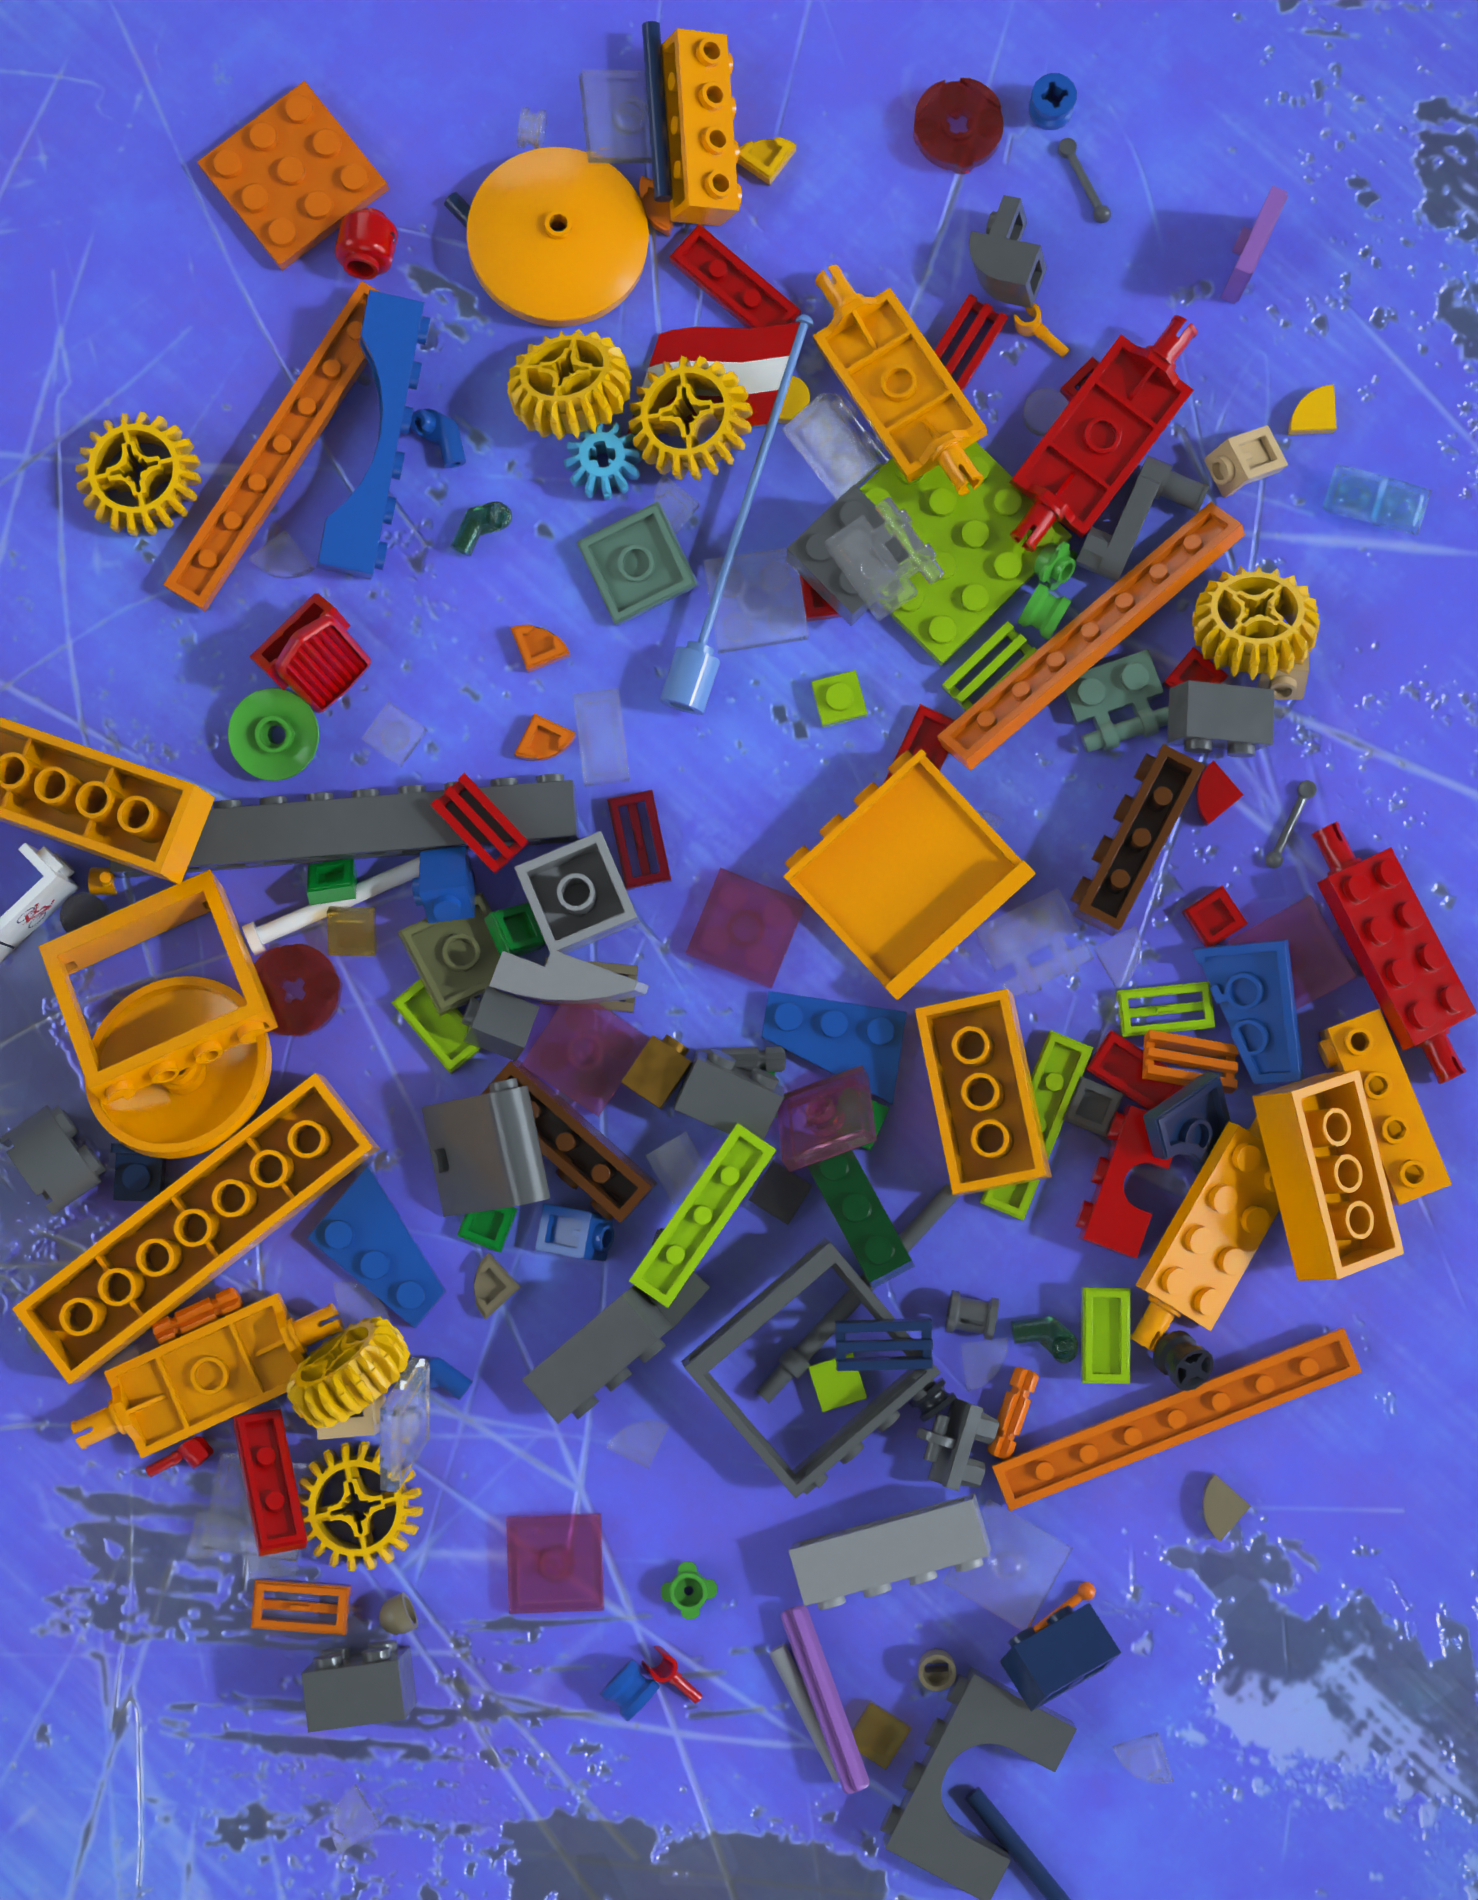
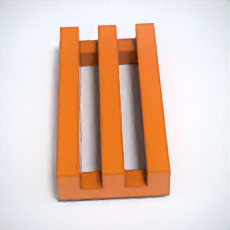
[1142,1029,1239,1094]
[251,1578,351,1635]

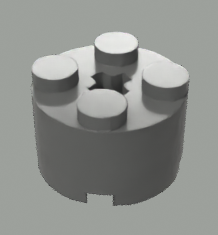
[0,1105,106,1215]

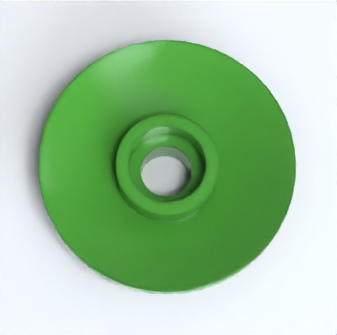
[228,688,319,781]

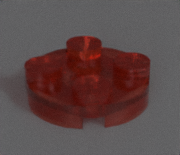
[913,78,1004,174]
[254,944,343,1037]

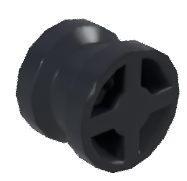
[1153,1330,1214,1391]

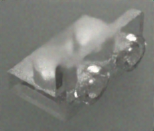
[781,393,889,500]

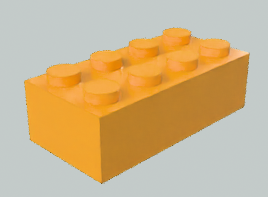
[915,989,1052,1196]
[1252,1069,1404,1281]

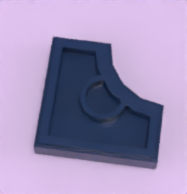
[1143,1071,1231,1174]

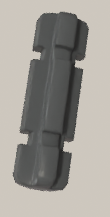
[694,1046,786,1072]

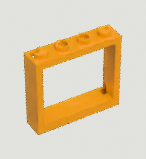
[38,869,278,1105]

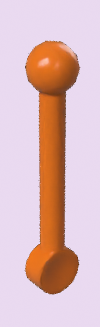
[1033,1582,1096,1633]

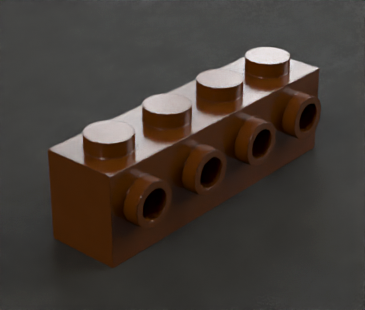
[1070,744,1205,937]
[481,1060,658,1223]

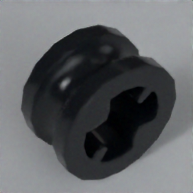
[909,1378,956,1422]

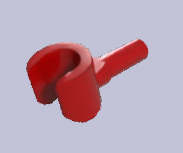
[146,1436,214,1477]
[641,1646,702,1704]

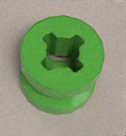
[1017,583,1072,641]

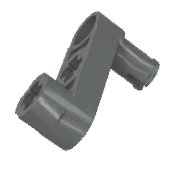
[1076,455,1210,582]

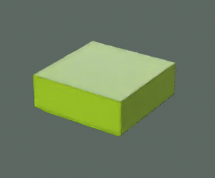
[808,1352,867,1413]

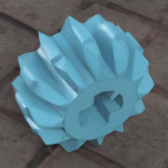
[564,422,642,500]

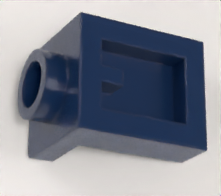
[110,1143,166,1202]

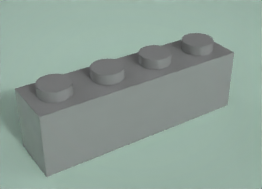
[788,1493,991,1610]

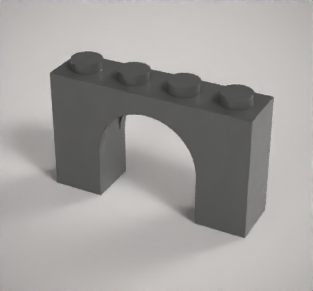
[880,1667,1077,1900]

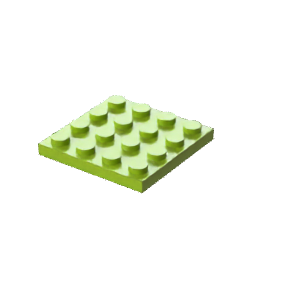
[860,442,1072,666]

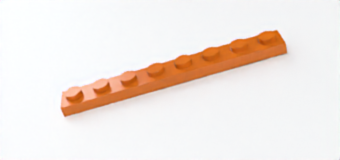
[163,280,380,612]
[937,502,1245,771]
[991,1327,1362,1511]

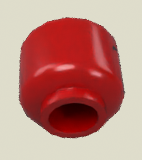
[334,208,398,280]

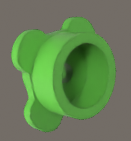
[1034,541,1077,591]
[661,1561,717,1620]

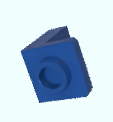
[535,1204,614,1261]

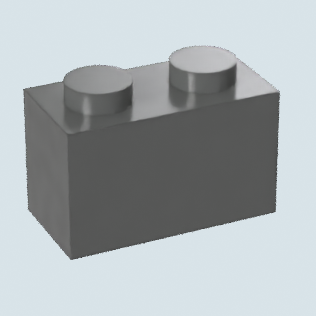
[1167,680,1275,758]
[674,1049,784,1141]

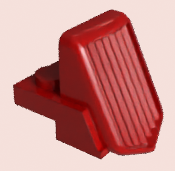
[249,593,371,713]

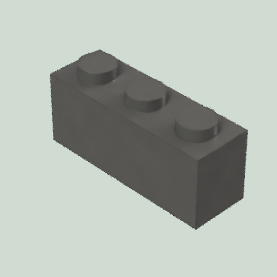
[522,1285,673,1424]

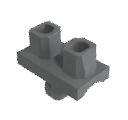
[916,1398,999,1491]

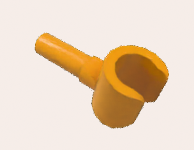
[1014,303,1070,358]
[88,867,117,895]

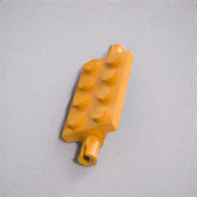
[812,265,988,495]
[1130,1115,1280,1352]
[71,1293,345,1459]

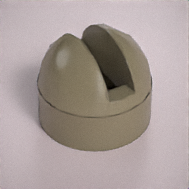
[379,1592,418,1635]
[917,1648,957,1691]

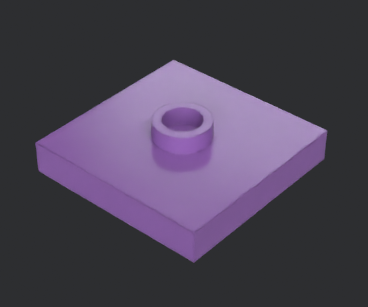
[1220,186,1288,304]

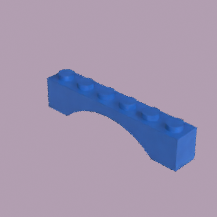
[316,290,430,579]

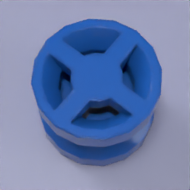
[1029,73,1077,130]
[600,1659,660,1721]

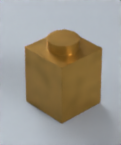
[621,1034,692,1110]

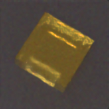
[327,906,377,956]
[851,1700,911,1770]

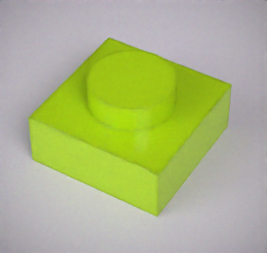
[811,670,868,728]

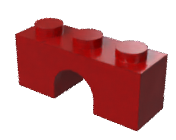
[1074,1105,1173,1259]

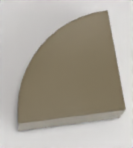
[474,1253,521,1319]
[1202,1473,1251,1542]

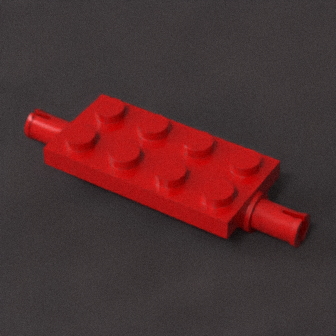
[1009,315,1198,552]
[1311,821,1477,1084]

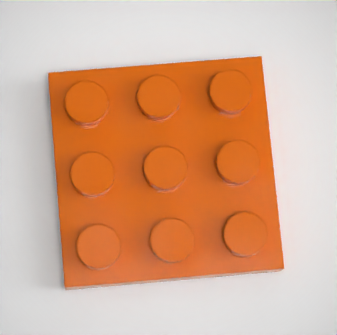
[197,80,389,271]

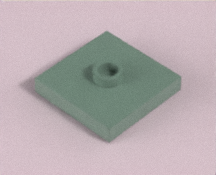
[576,501,699,626]

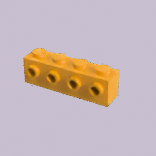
[661,28,742,226]
[1317,1008,1452,1205]

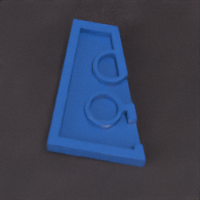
[1192,939,1304,1084]
[761,991,907,1105]
[307,1165,446,1328]

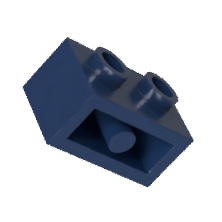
[1000,1603,1121,1712]

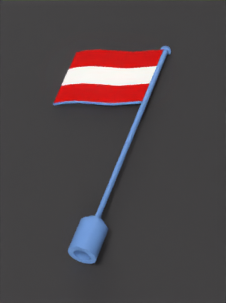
[627,314,813,715]

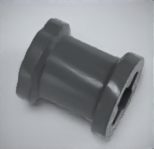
[945,1290,999,1340]

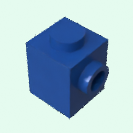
[412,845,475,923]

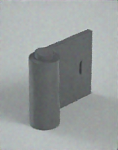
[421,1078,550,1217]

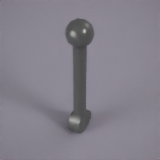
[1058,138,1111,223]
[1265,780,1317,869]

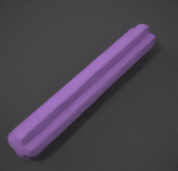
[781,1605,870,1794]

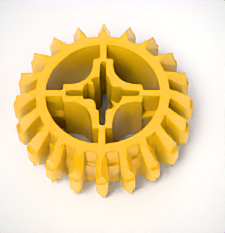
[507,328,632,441]
[628,355,753,481]
[75,411,201,537]
[1192,565,1320,681]
[286,1316,411,1429]
[298,1441,423,1572]

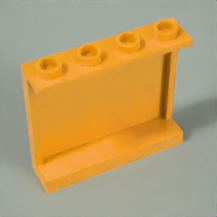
[783,749,1036,1000]

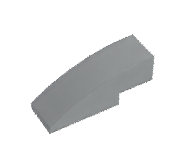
[489,949,649,1004]

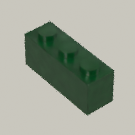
[802,1135,915,1289]

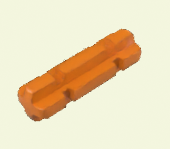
[152,1287,244,1345]
[987,1367,1039,1460]

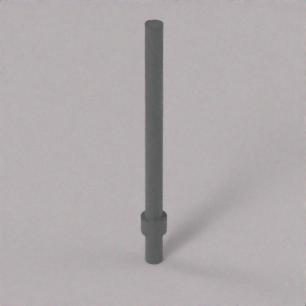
[755,1183,960,1403]

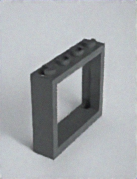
[681,1238,941,1499]

